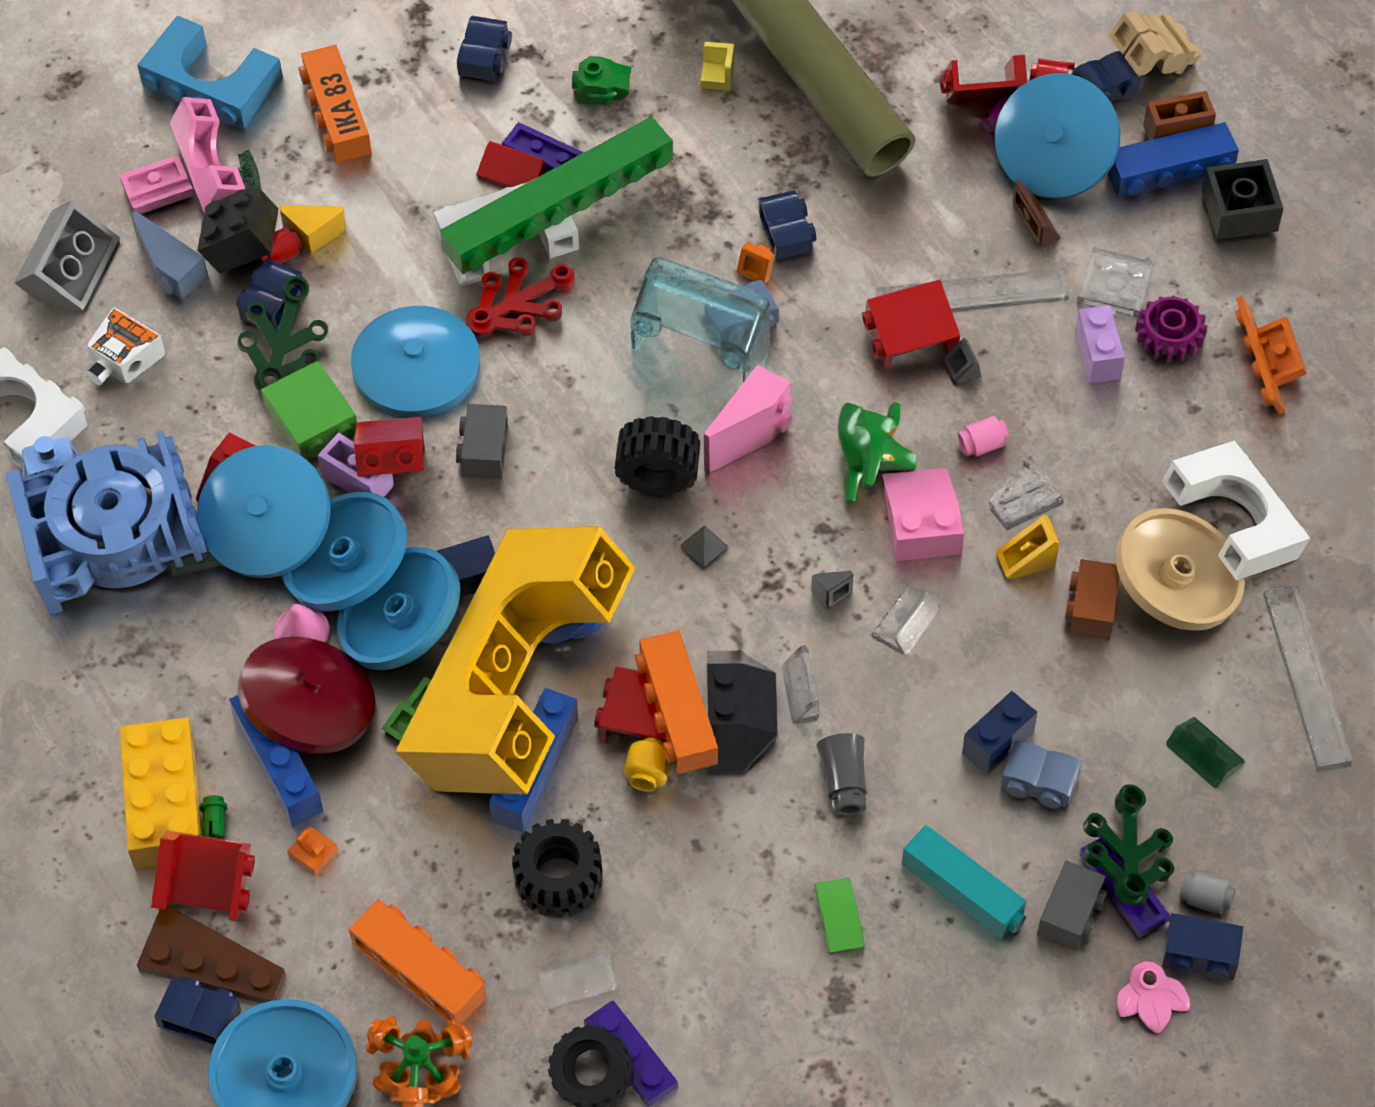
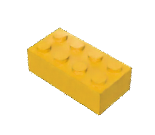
[119,717,203,869]

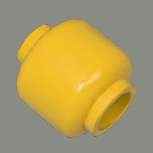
[623,737,672,792]

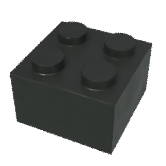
[1202,159,1284,240]
[197,184,279,274]

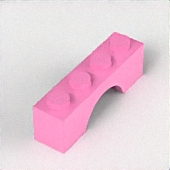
[170,97,245,212]

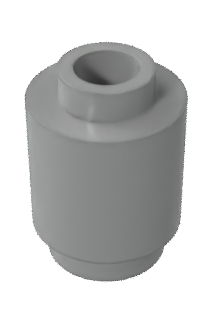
[1180,871,1235,914]

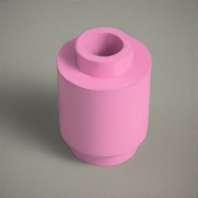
[958,415,1009,457]

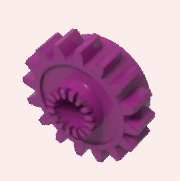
[1135,295,1208,362]

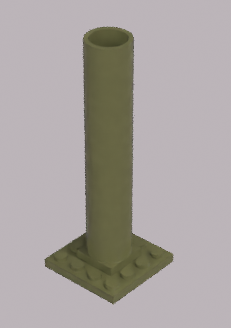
[731,0,915,177]

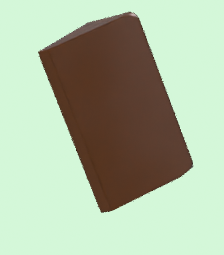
[1013,180,1060,246]

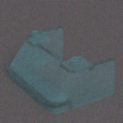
[630,257,770,382]

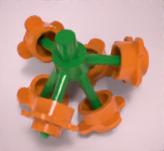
[366,1016,472,1107]

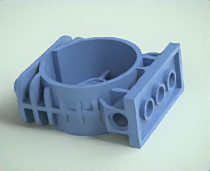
[6,431,208,615]

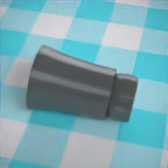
[816,733,867,816]

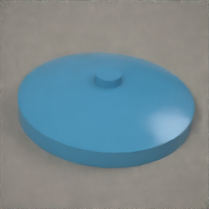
[995,73,1121,199]
[351,306,480,418]
[197,445,330,578]
[282,492,407,611]
[337,547,460,670]
[208,999,357,1107]

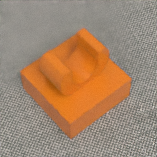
[736,242,775,284]
[287,826,338,876]

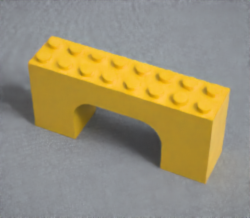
[395,526,636,794]

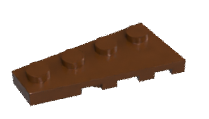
[137,905,286,1003]

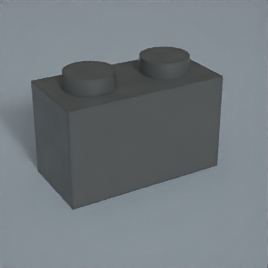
[456,404,509,478]
[1037,860,1109,951]

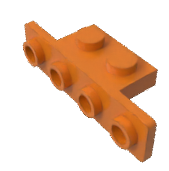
[1235,296,1308,414]

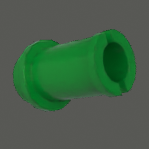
[199,795,227,839]

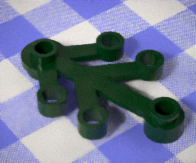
[237,276,328,394]
[1083,784,1174,906]

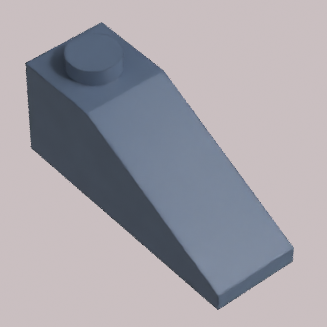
[131,211,208,300]

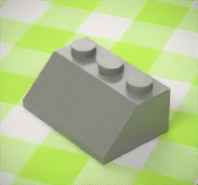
[14,200,120,312]

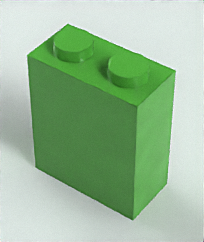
[261,361,357,460]

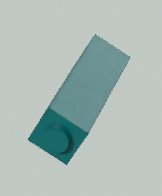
[902,825,1026,940]

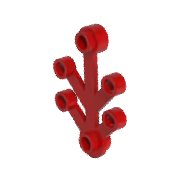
[466,257,575,337]

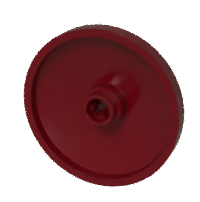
[238,637,375,753]

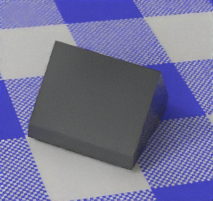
[943,338,982,384]

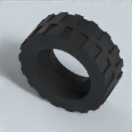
[548,1025,634,1107]

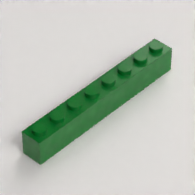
[440,116,673,274]

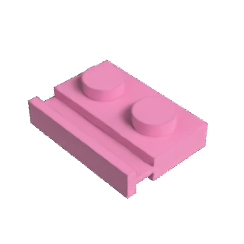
[119,155,194,214]

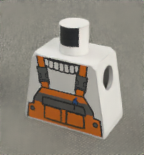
[86,307,165,385]

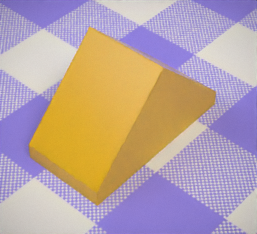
[280,205,346,255]
[996,515,1059,580]

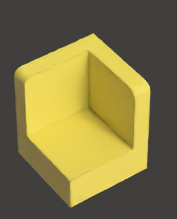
[700,42,734,91]

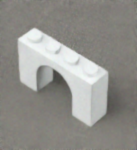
[434,178,579,287]
[0,347,88,469]
[1162,440,1310,581]

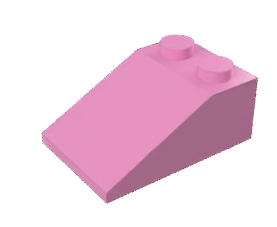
[704,365,793,473]
[882,468,964,561]

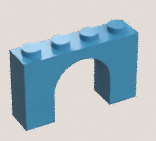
[137,15,283,128]

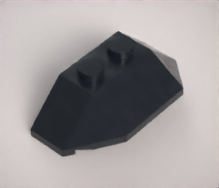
[707,650,778,775]

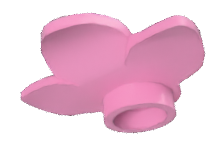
[1117,961,1190,1034]

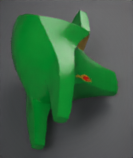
[837,402,916,504]

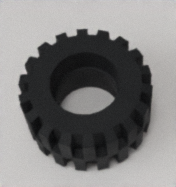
[614,416,701,496]
[512,819,603,918]

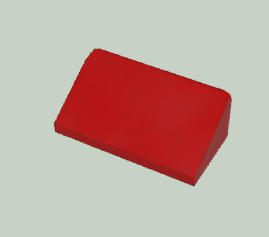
[476,141,546,187]

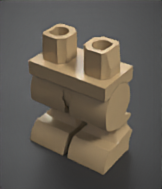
[1109,10,1202,76]

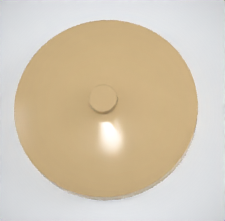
[1115,508,1245,631]

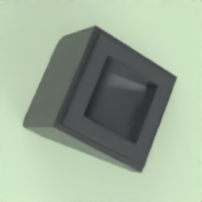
[811,571,854,608]

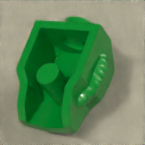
[572,56,631,105]

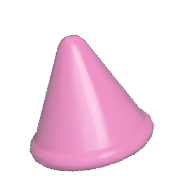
[273,604,330,643]

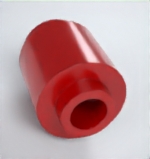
[257,227,302,266]

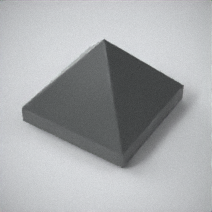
[681,525,728,568]

